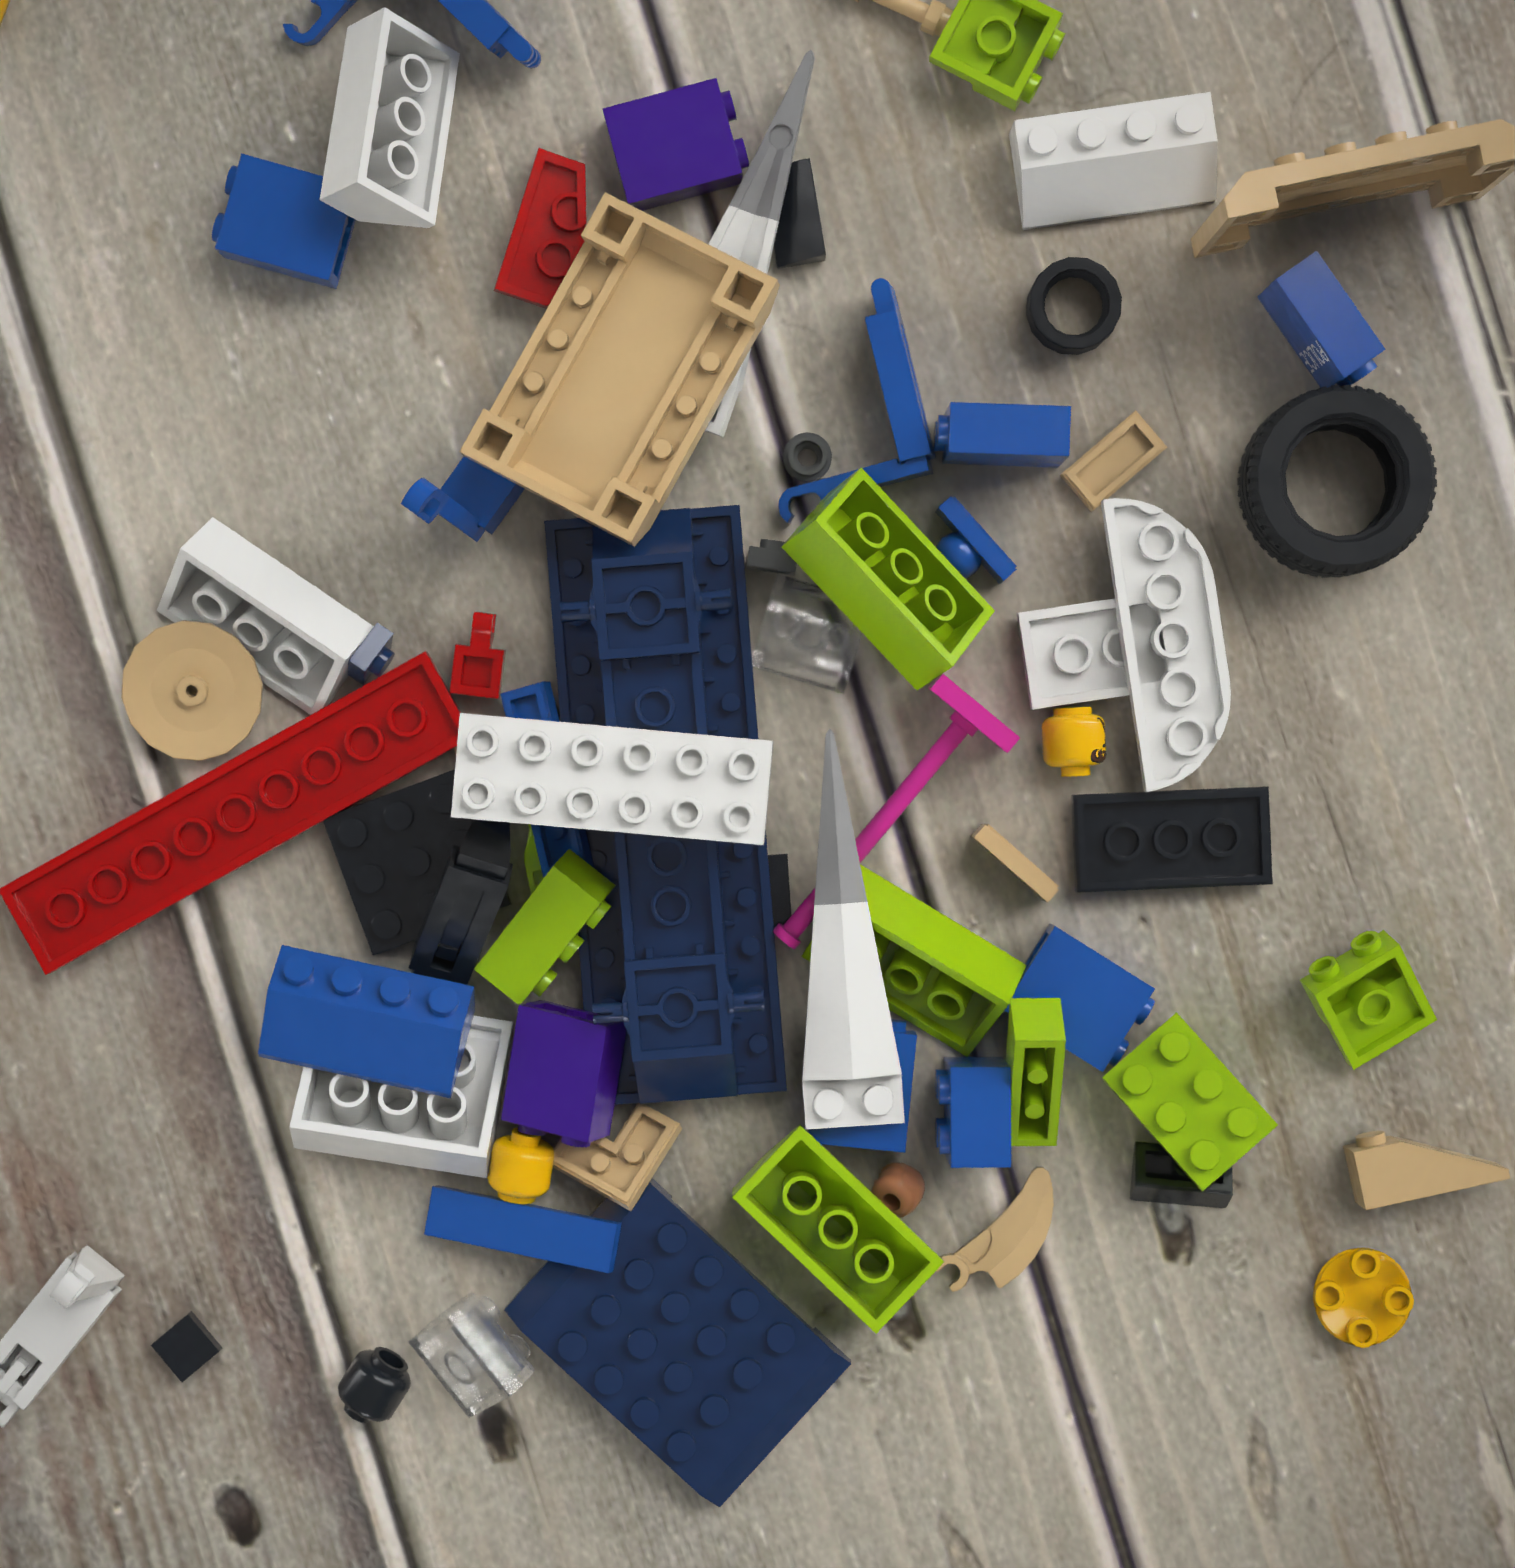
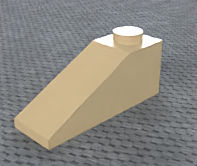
[1343,1131,1511,1210]

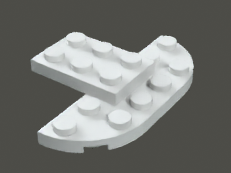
[1016,498,1231,792]

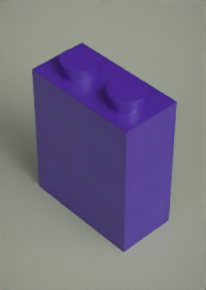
[602,78,749,211]
[501,1000,626,1147]

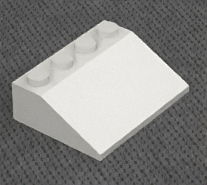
[289,1016,513,1178]

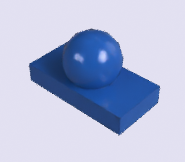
[935,496,1017,584]

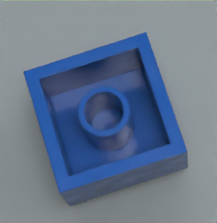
[935,1057,1011,1168]

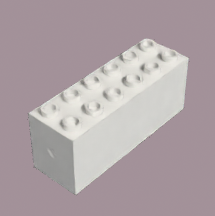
[451,713,773,845]

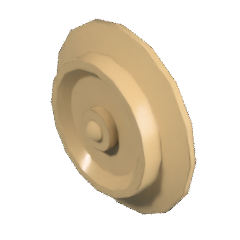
[121,620,263,761]

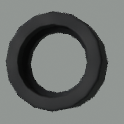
[1026,257,1122,355]

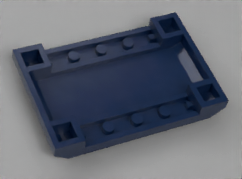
[504,1178,851,1507]

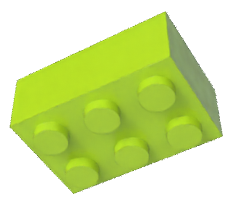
[1102,1012,1278,1192]

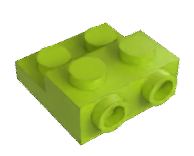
[929,0,1066,111]
[1300,930,1437,1070]

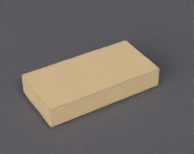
[1060,410,1167,512]
[970,824,1059,902]

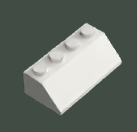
[320,7,460,228]
[1009,92,1218,230]
[157,517,374,715]

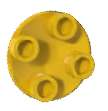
[1313,1248,1414,1348]

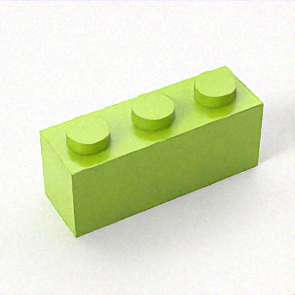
[474,849,616,1005]
[1006,998,1066,1146]

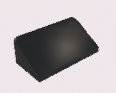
[774,158,826,269]
[1130,1141,1233,1208]

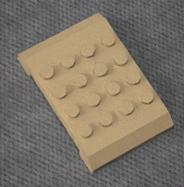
[1191,119,1515,258]
[459,192,780,547]

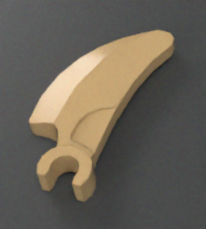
[936,1167,1054,1292]

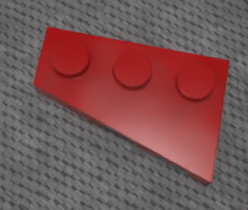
[494,148,586,309]

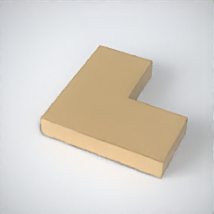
[553,1103,682,1211]

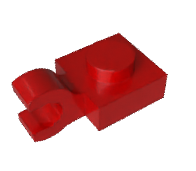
[450,612,506,699]

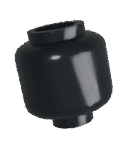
[338,1347,411,1423]

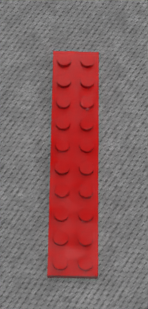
[0,651,462,975]

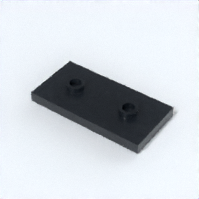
[1071,786,1273,893]

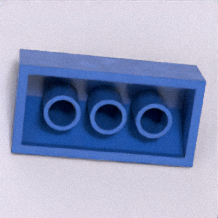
[258,945,475,1099]

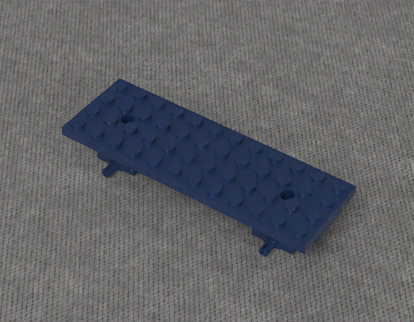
[544,505,787,1105]

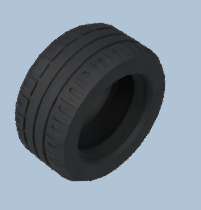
[1237,385,1437,578]

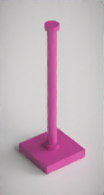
[773,674,1020,950]

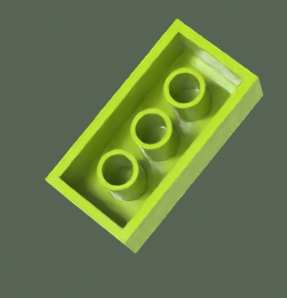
[781,467,995,690]

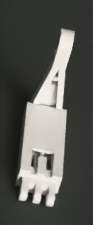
[0,1245,125,1428]

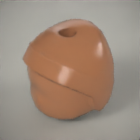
[871,1162,925,1218]

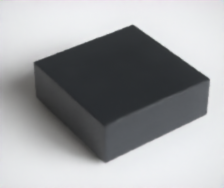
[151,1311,222,1382]

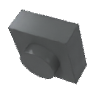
[747,539,797,576]

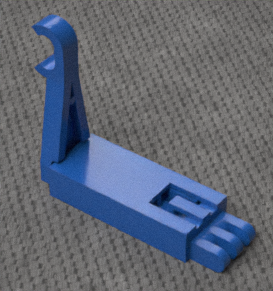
[283,0,541,69]
[778,278,936,524]
[401,457,525,542]

